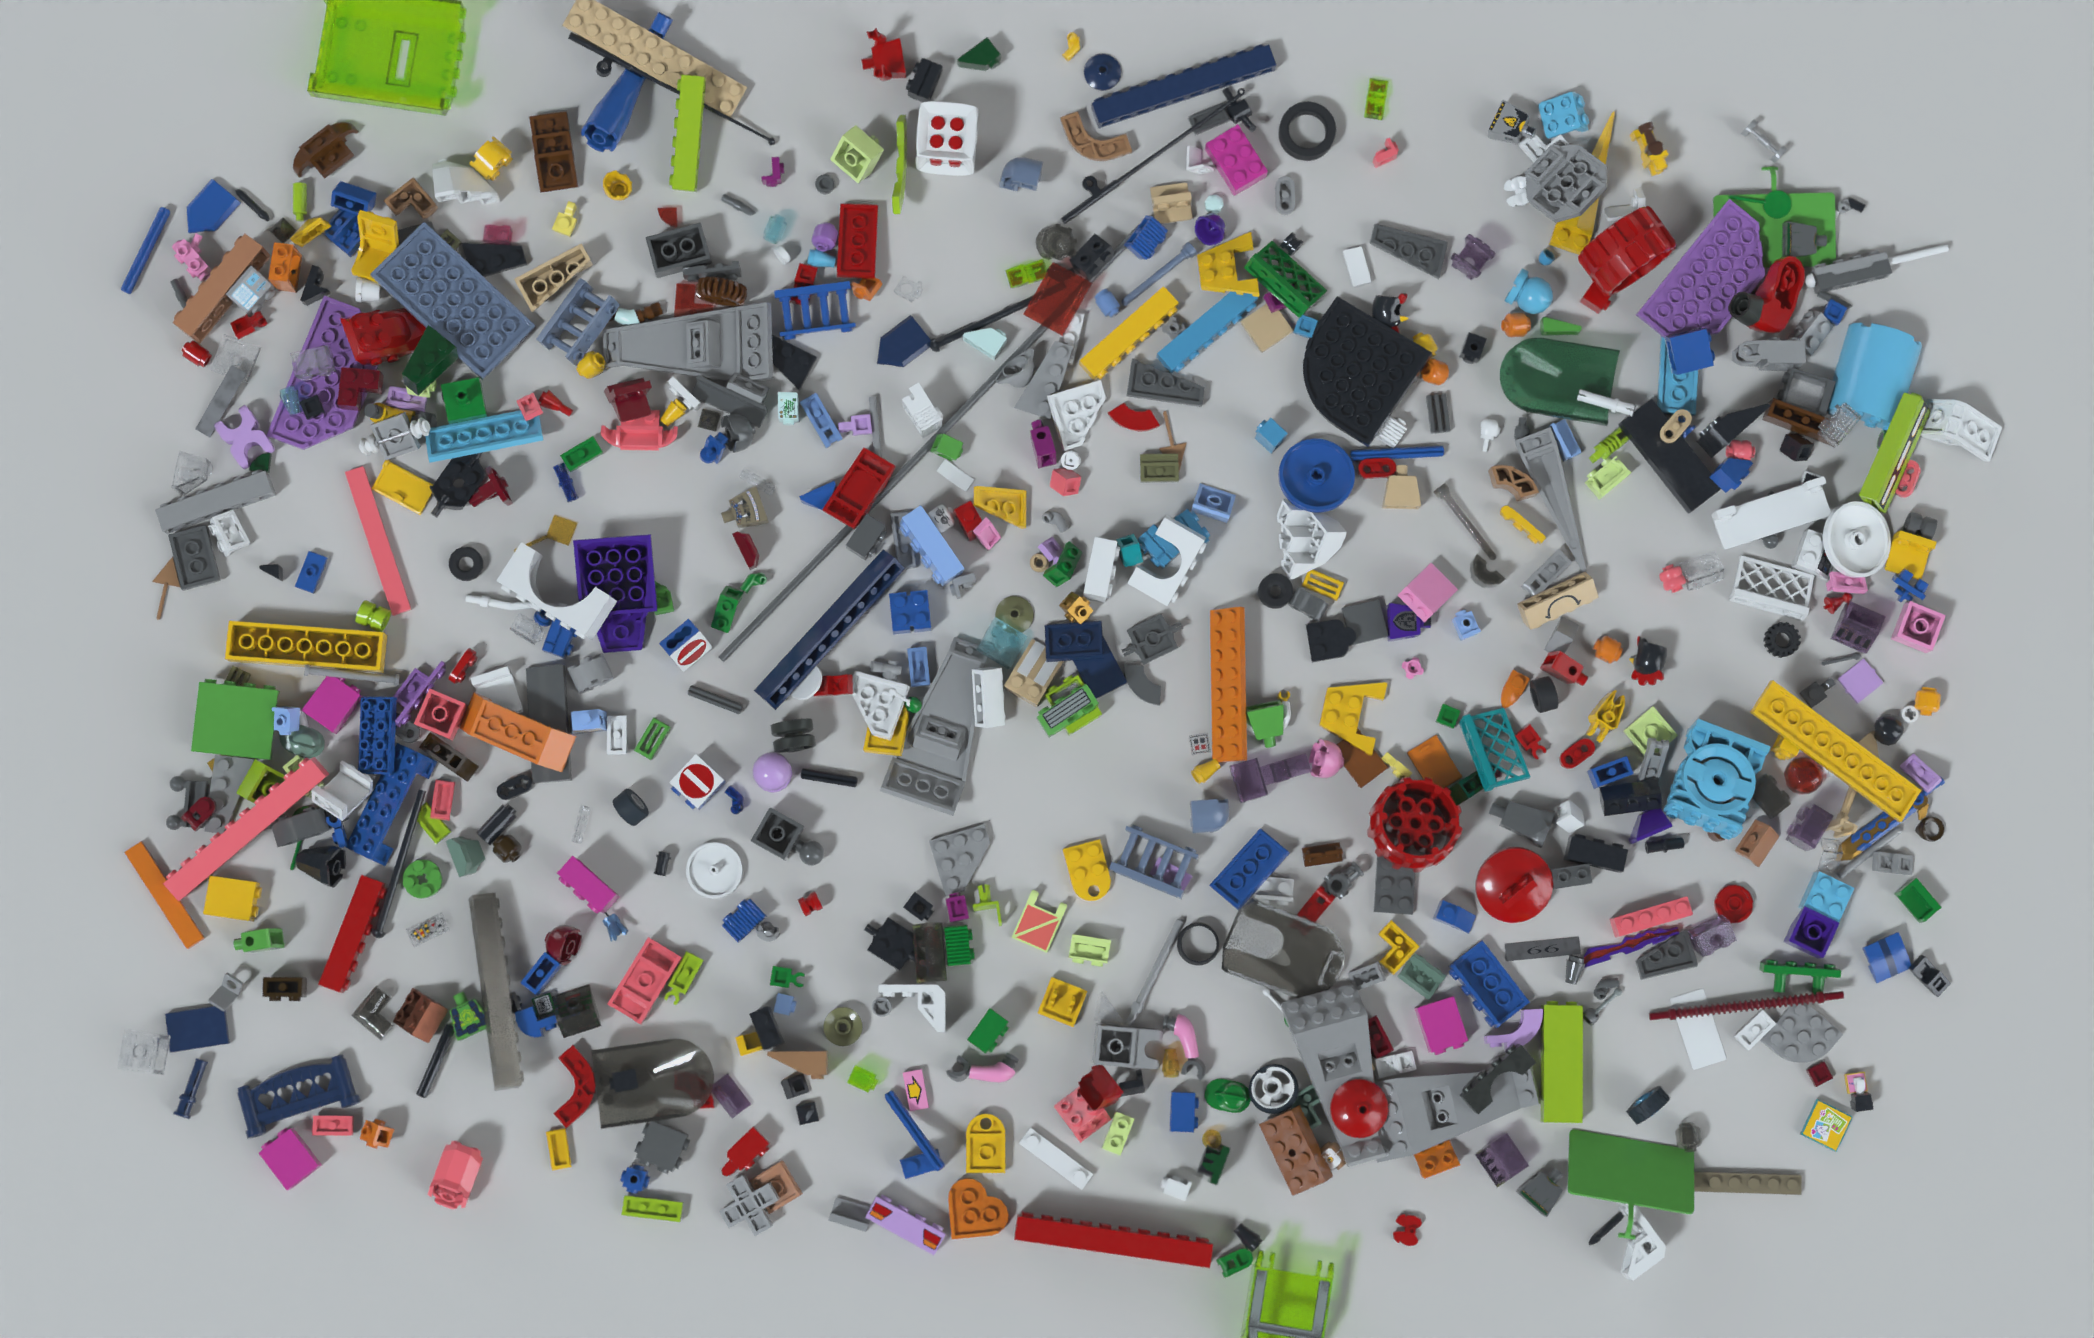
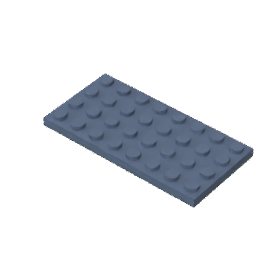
[370,222,536,380]

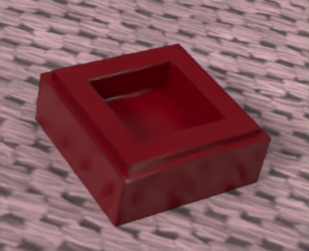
[1806,1061,1833,1087]

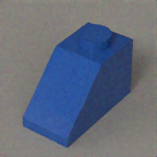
[1433,900,1476,934]

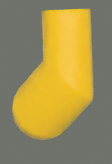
[1062,32,1080,61]

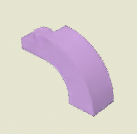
[1484,1009,1543,1050]

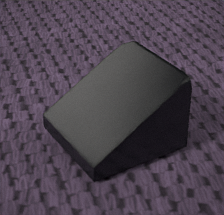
[259,564,283,581]
[781,1074,809,1099]

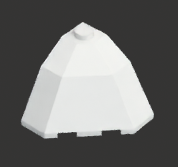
[432,159,500,205]
[1277,499,1347,579]

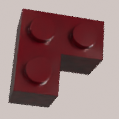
[337,367,384,411]

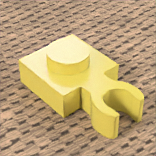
[1381,752,1412,780]

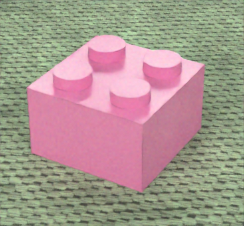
[1891,601,1946,653]

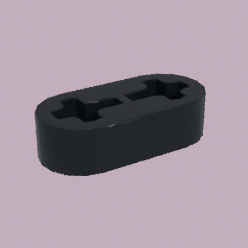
[497,775,533,801]

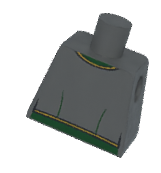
[1782,222,1827,257]
[1516,1168,1563,1217]

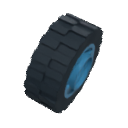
[1626,1086,1670,1124]

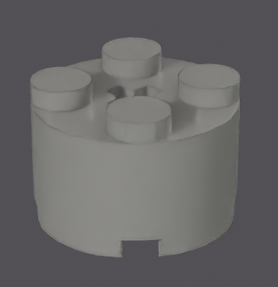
[567,653,613,694]

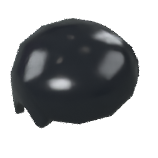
[1874,714,1904,746]

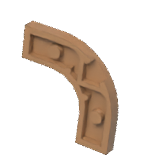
[1060,111,1132,161]

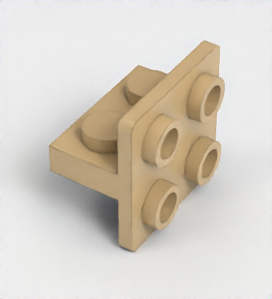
[1150,183,1192,224]

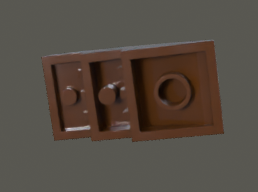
[529,111,578,193]

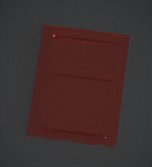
[1023,262,1093,336]

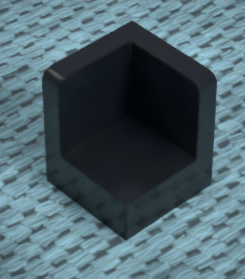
[1780,433,1814,462]

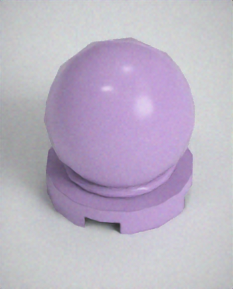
[752,752,792,793]

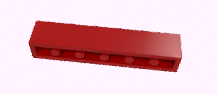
[318,875,387,993]

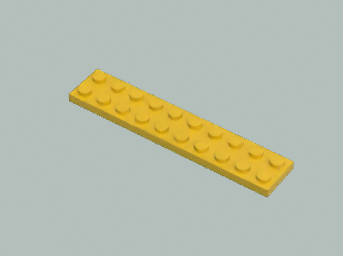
[1750,680,1921,822]

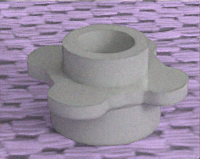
[1162,317,1185,340]

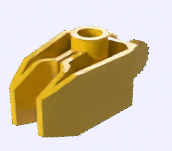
[1586,690,1625,743]

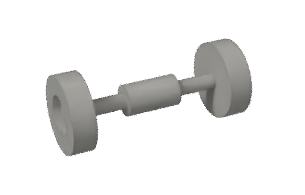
[1741,120,1787,163]

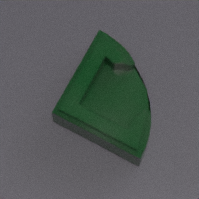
[249,453,272,473]

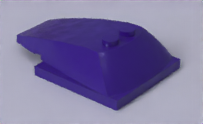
[573,534,658,653]

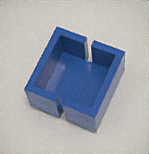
[889,590,931,635]

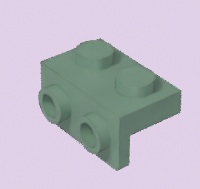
[1397,953,1446,1000]

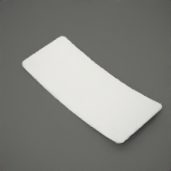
[937,459,974,491]

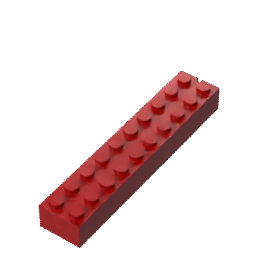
[1014,1212,1213,1268]

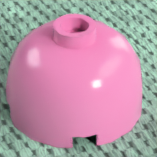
[1309,739,1344,778]

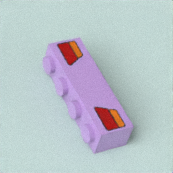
[865,1195,946,1255]

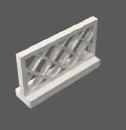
[1729,555,1815,621]

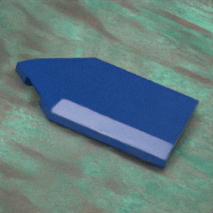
[187,179,241,233]

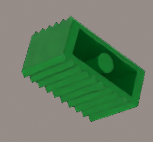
[944,925,975,966]

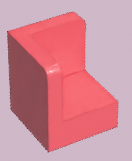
[1050,468,1081,496]

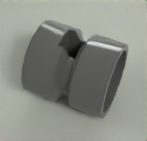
[1903,512,1937,540]

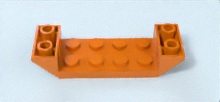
[459,692,577,772]

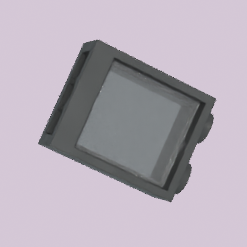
[1776,368,1836,417]

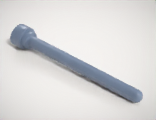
[1122,242,1197,305]

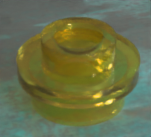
[1202,1130,1222,1148]

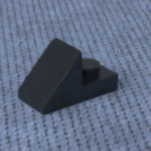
[300,265,331,306]

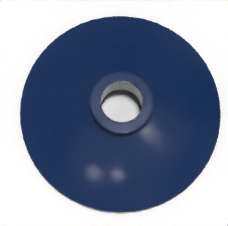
[1084,54,1121,91]

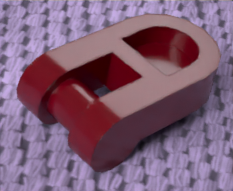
[181,797,217,832]

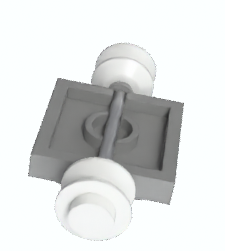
[359,412,430,460]

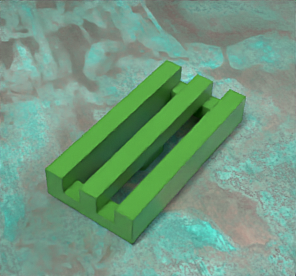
[634,717,671,760]

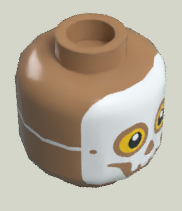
[1320,1141,1346,1170]

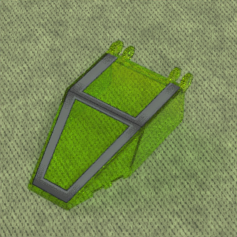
[1240,1250,1334,1338]

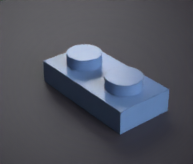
[907,647,930,687]

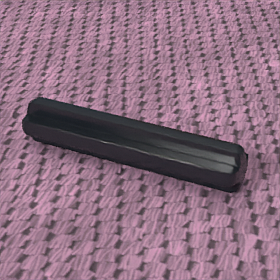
[801,768,858,787]

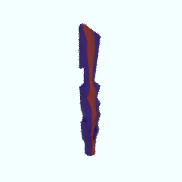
[1583,926,1679,968]

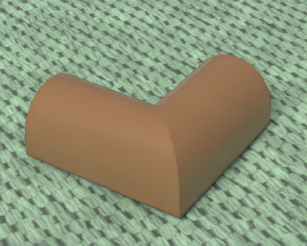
[383,177,438,219]

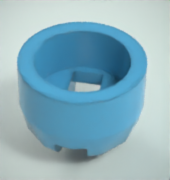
[1539,249,1555,266]

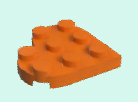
[948,1178,1008,1239]

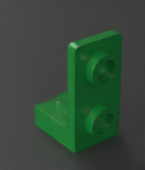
[1043,541,1082,587]
[711,586,744,633]

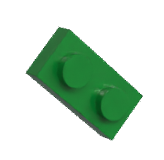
[560,436,603,473]

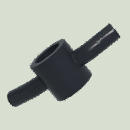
[1222,87,1256,132]

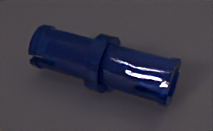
[553,463,579,503]

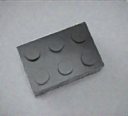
[645,222,712,278]

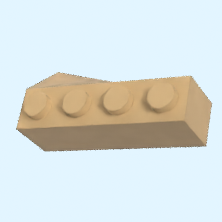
[514,243,593,312]

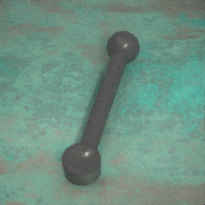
[1822,653,1861,666]

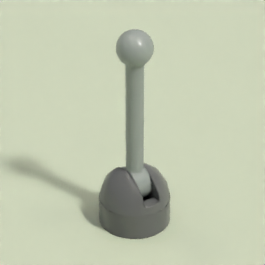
[1583,988,1622,1026]

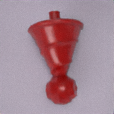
[1823,592,1852,614]

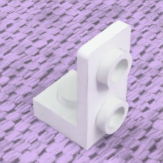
[1604,188,1646,221]

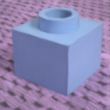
[774,993,797,1016]

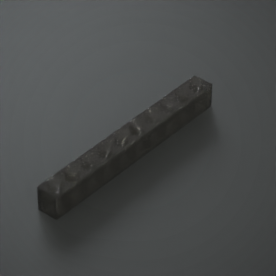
[469,893,524,1091]

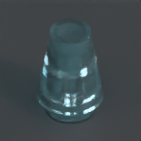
[279,386,301,416]

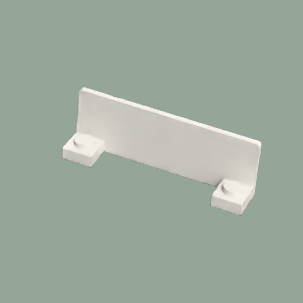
[1711,476,1831,550]

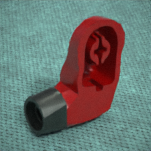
[1728,256,1805,333]

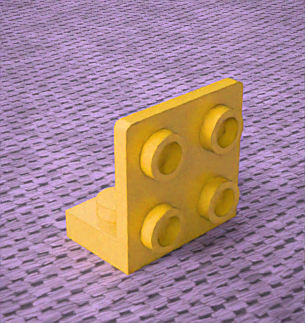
[1884,530,1937,580]

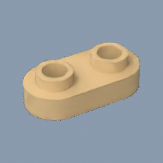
[1660,409,1692,443]

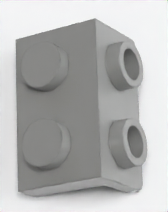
[1788,310,1834,355]

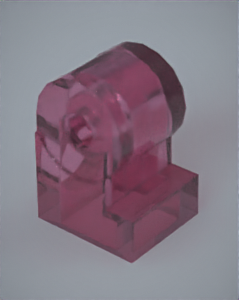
[483,225,513,245]

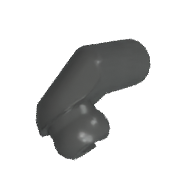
[1594,978,1619,1000]

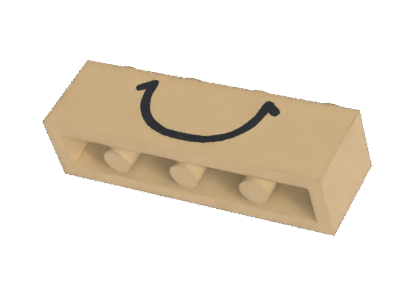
[1517,572,1599,630]

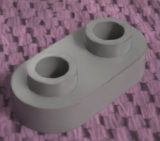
[1275,177,1295,215]

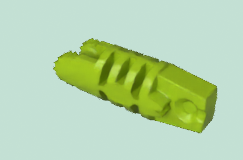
[1589,427,1630,463]

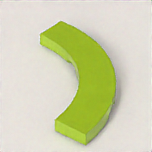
[892,115,907,214]

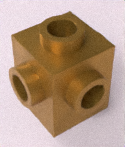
[1059,591,1093,625]

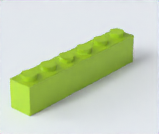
[669,75,706,192]

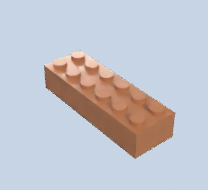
[172,233,271,344]

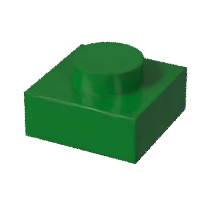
[1435,704,1461,729]

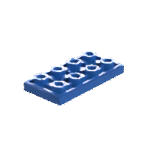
[358,697,397,775]

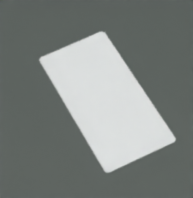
[1670,989,1726,1070]

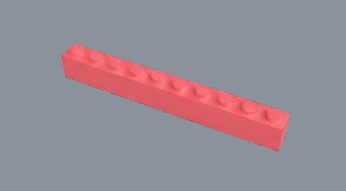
[163,757,329,901]

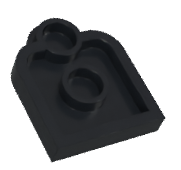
[1306,619,1356,663]

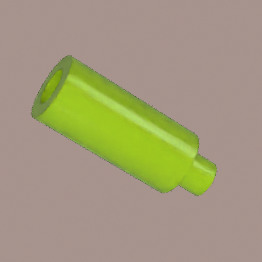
[293,182,307,222]

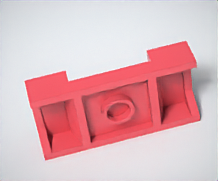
[607,937,682,1025]

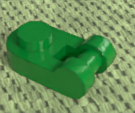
[1216,1248,1253,1278]

